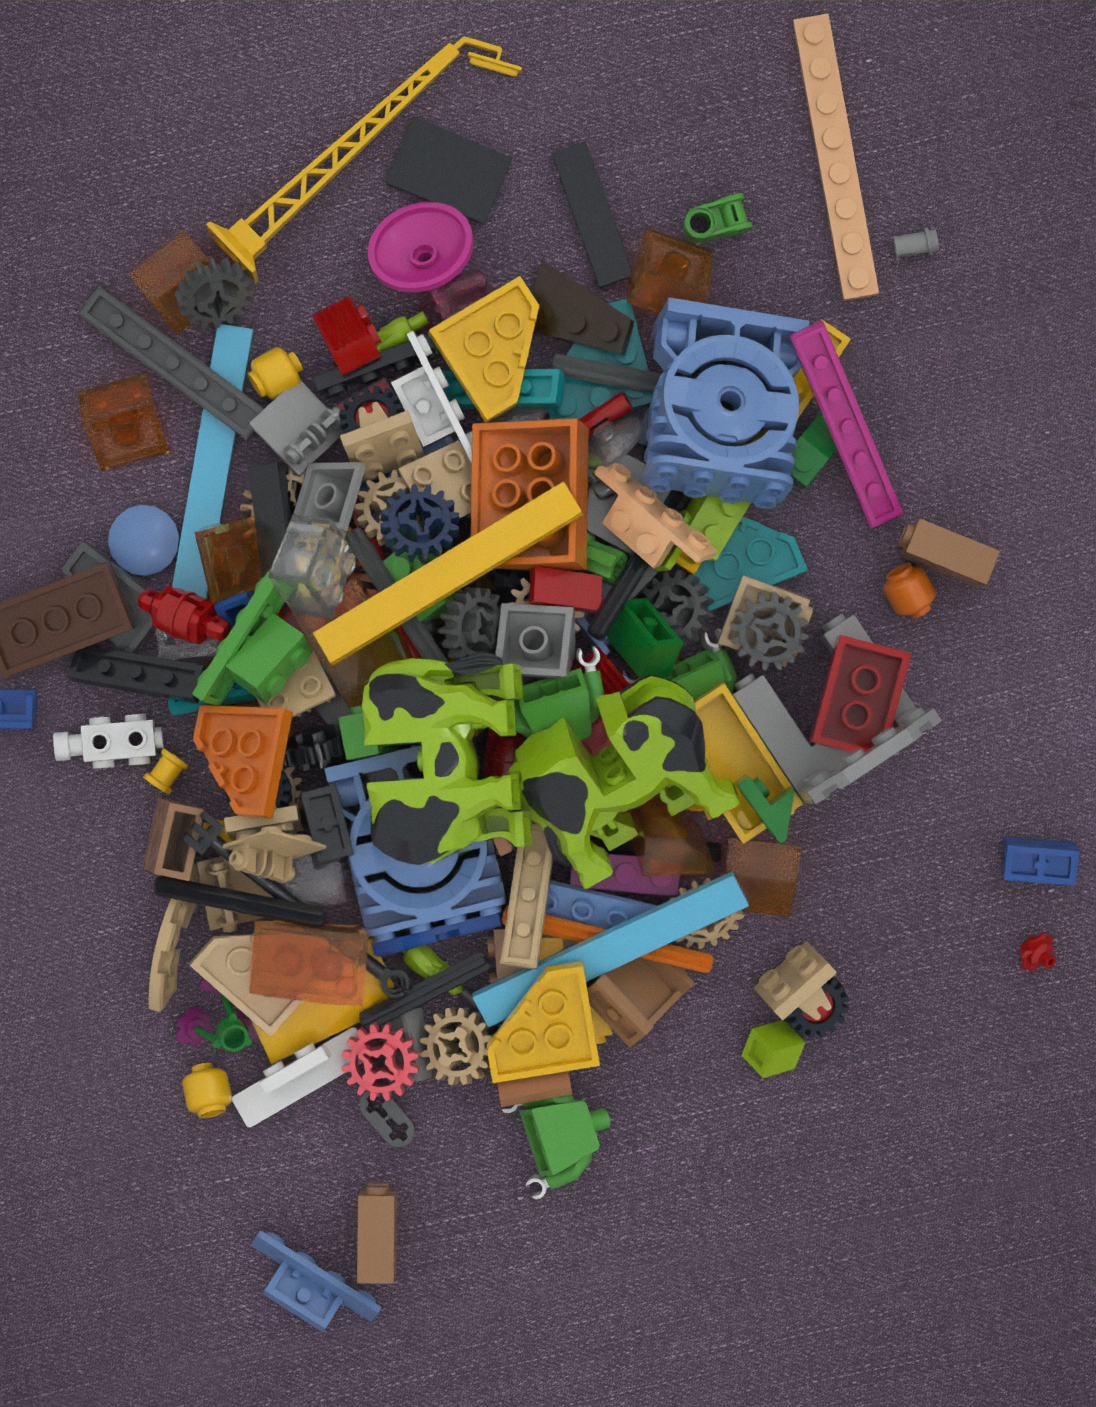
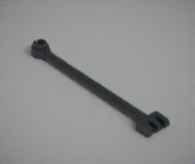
[181,810,410,998]

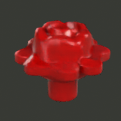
[1020,932,1056,972]

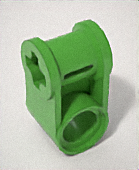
[682,193,754,244]

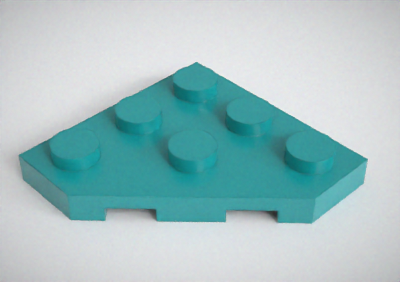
[547,298,653,420]
[683,504,808,612]

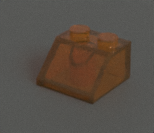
[627,228,713,314]
[128,230,209,335]
[77,373,170,471]
[195,516,262,603]
[631,797,714,876]
[723,838,801,917]

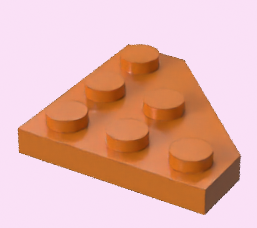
[193,705,293,819]

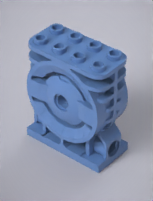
[642,297,809,509]
[324,745,507,943]

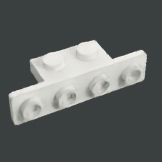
[391,331,472,463]
[232,1027,363,1128]

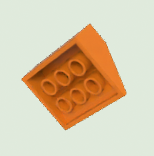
[470,419,589,571]

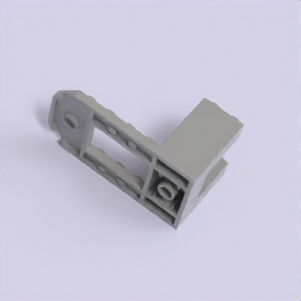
[732,613,942,804]

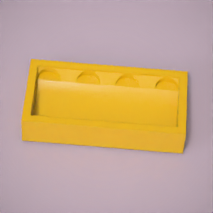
[694,682,803,844]
[250,938,394,1064]

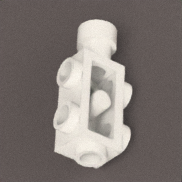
[53,714,164,769]

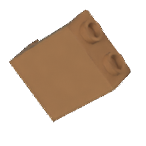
[587,957,695,1047]

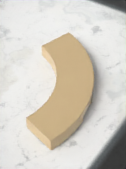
[148,863,200,1012]

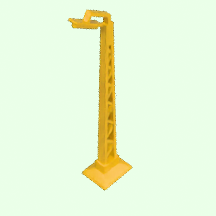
[206,36,522,285]

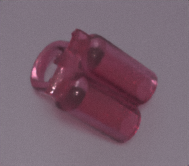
[418,269,490,331]

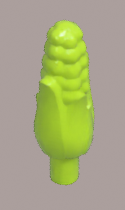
[376,311,430,353]
[397,932,463,995]

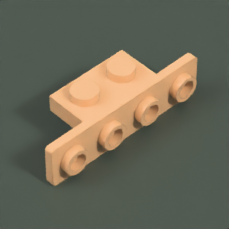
[594,462,718,568]

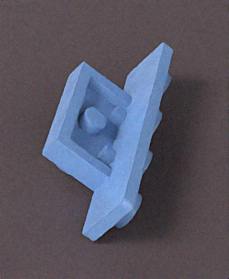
[545,880,657,929]
[251,1231,381,1332]

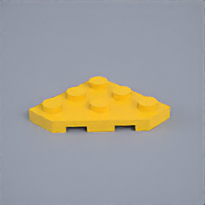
[428,276,539,423]
[487,961,600,1083]

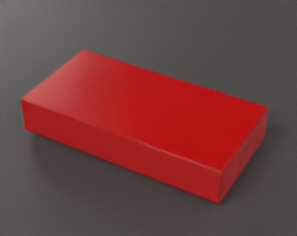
[529,566,602,614]

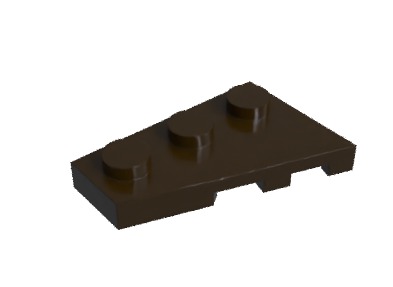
[532,261,634,356]

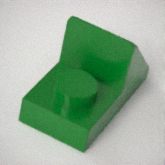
[734,774,795,844]

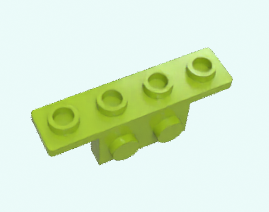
[651,495,751,571]

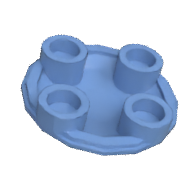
[108,505,180,576]

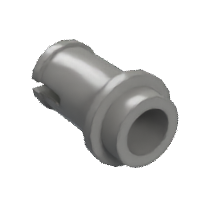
[893,227,939,259]

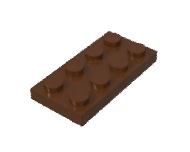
[0,561,136,679]

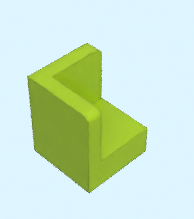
[741,1020,806,1078]

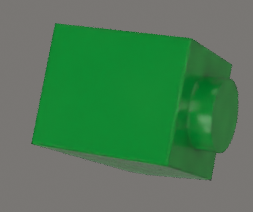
[790,412,836,490]

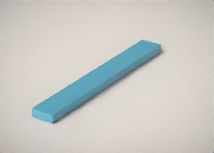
[172,324,254,599]
[472,871,749,1027]

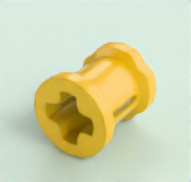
[143,747,190,795]

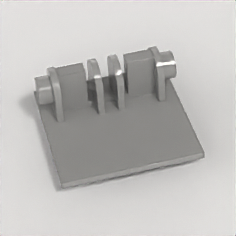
[248,380,344,476]

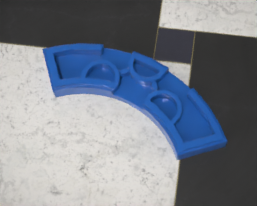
[371,909,504,957]

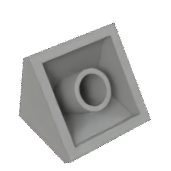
[289,462,366,546]
[496,603,575,679]

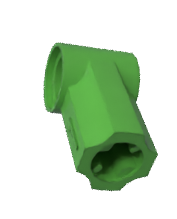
[573,534,628,584]

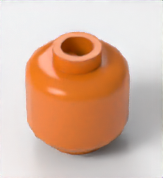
[883,563,936,619]

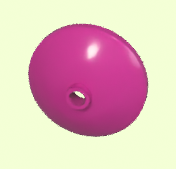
[368,202,474,292]

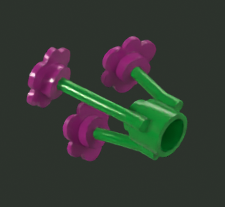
[175,978,260,1052]

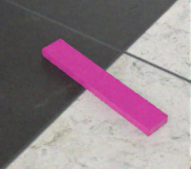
[788,320,904,529]

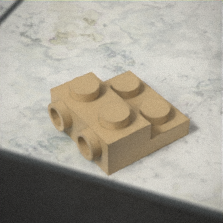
[717,575,813,667]

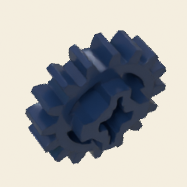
[380,484,459,563]

